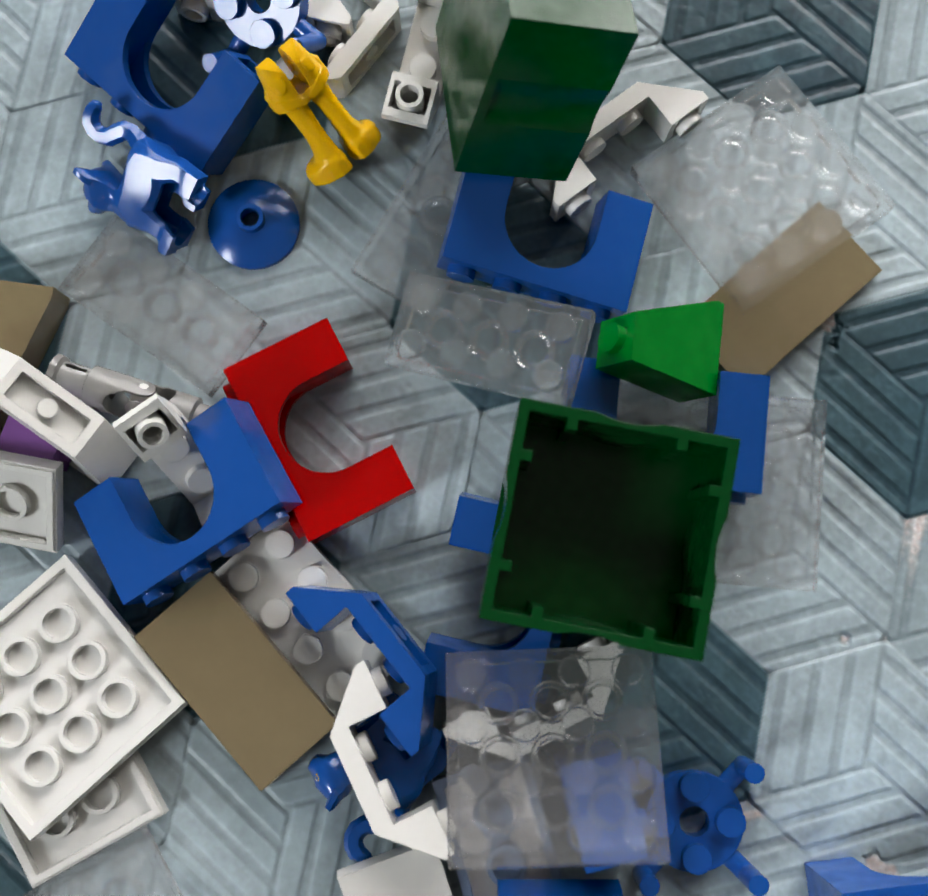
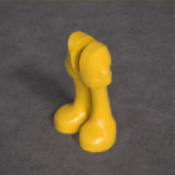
[255,37,381,186]

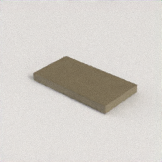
[705,203,882,375]
[134,571,336,791]

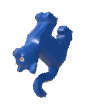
[73,100,211,256]
[308,691,460,863]

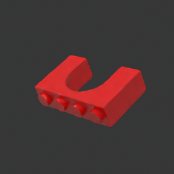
[223,318,416,544]

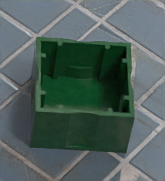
[435,0,639,181]
[478,397,741,662]

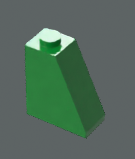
[595,301,724,403]

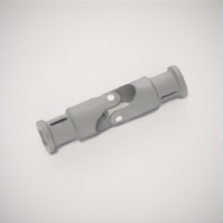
[45,354,211,421]

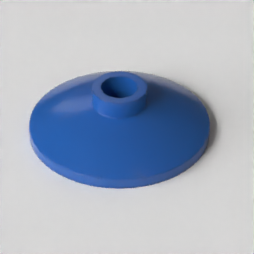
[208,179,300,270]

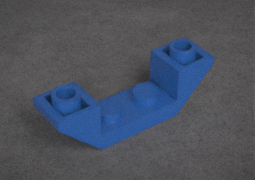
[285,585,438,757]

